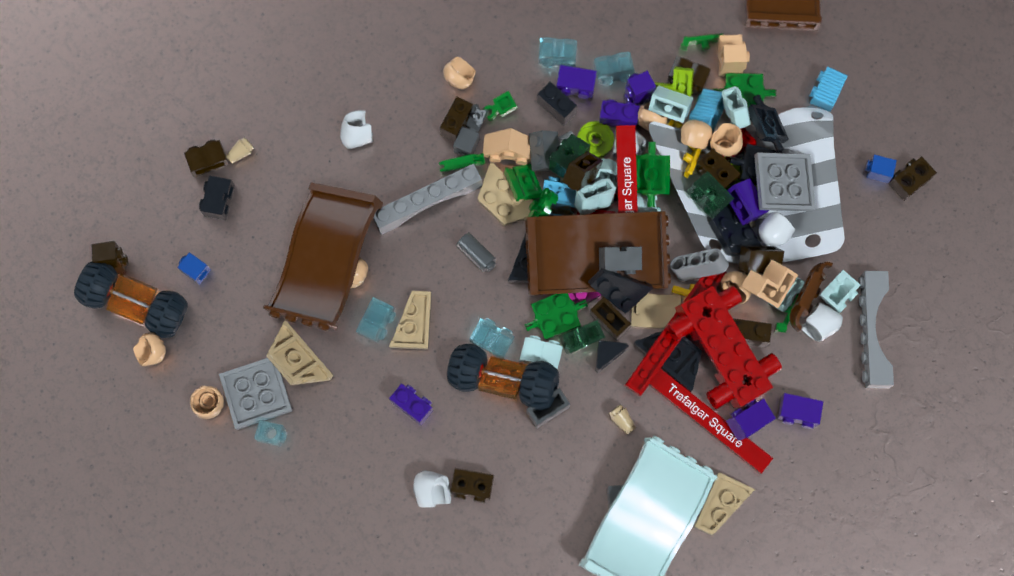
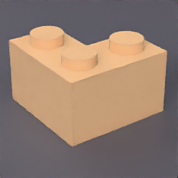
[717,35,750,77]
[483,128,531,165]
[741,260,798,308]

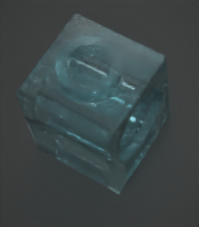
[254,420,287,447]

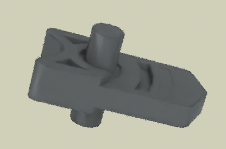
[466,104,489,132]

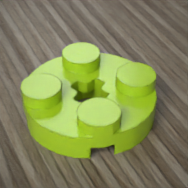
[577,121,614,158]

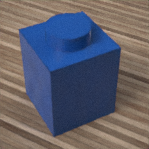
[865,155,897,183]
[177,252,211,285]

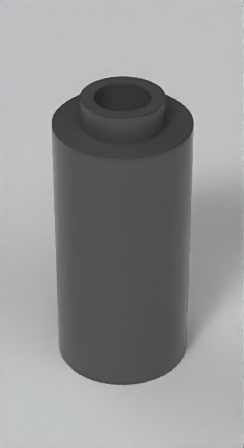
[456,232,496,272]

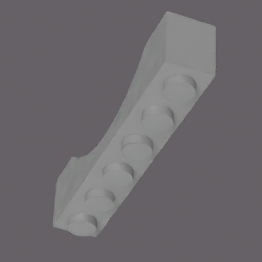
[373,164,482,235]
[858,271,894,389]

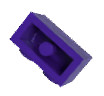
[556,65,597,99]
[623,70,656,106]
[599,99,640,130]
[724,178,769,226]
[389,383,433,426]
[777,393,824,429]
[726,398,776,441]

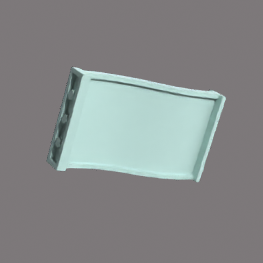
[579,436,718,576]

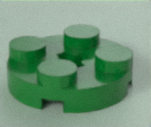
[528,188,558,217]

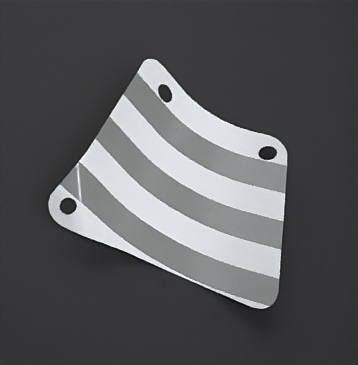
[649,108,845,264]

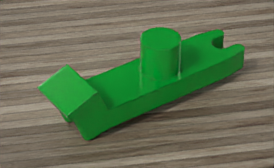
[680,34,724,51]
[439,153,485,172]
[775,293,799,333]

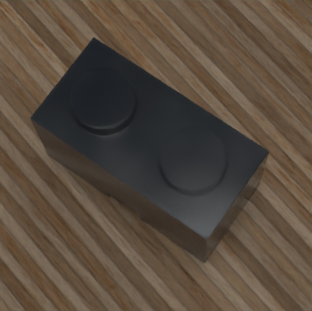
[537,82,577,126]
[199,175,235,220]

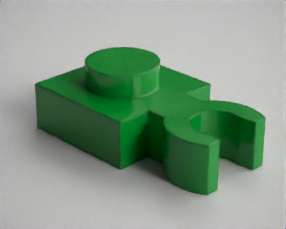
[483,91,518,121]

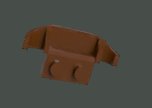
[789,262,833,332]

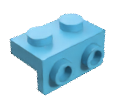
[543,176,576,208]

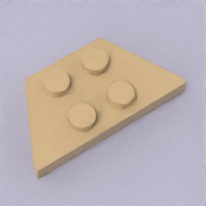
[477,162,533,226]
[266,321,333,385]

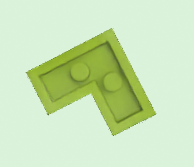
[655,67,694,97]

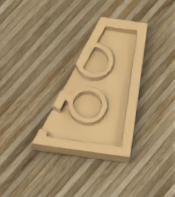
[389,291,431,350]
[694,473,755,536]

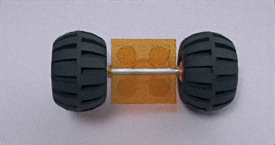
[74,261,188,338]
[447,344,559,410]

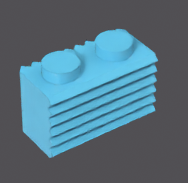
[809,66,848,112]
[689,88,725,132]

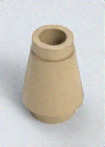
[226,137,254,164]
[609,404,636,434]

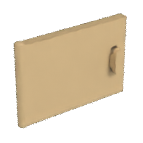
[631,294,682,329]

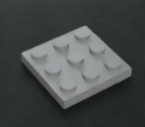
[754,153,816,211]
[219,358,293,430]

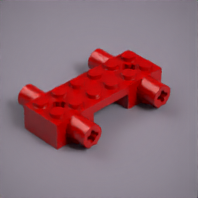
[666,286,782,409]

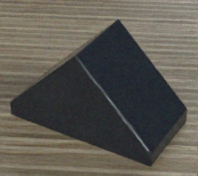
[595,340,629,373]

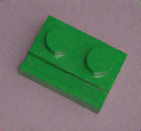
[504,164,543,202]

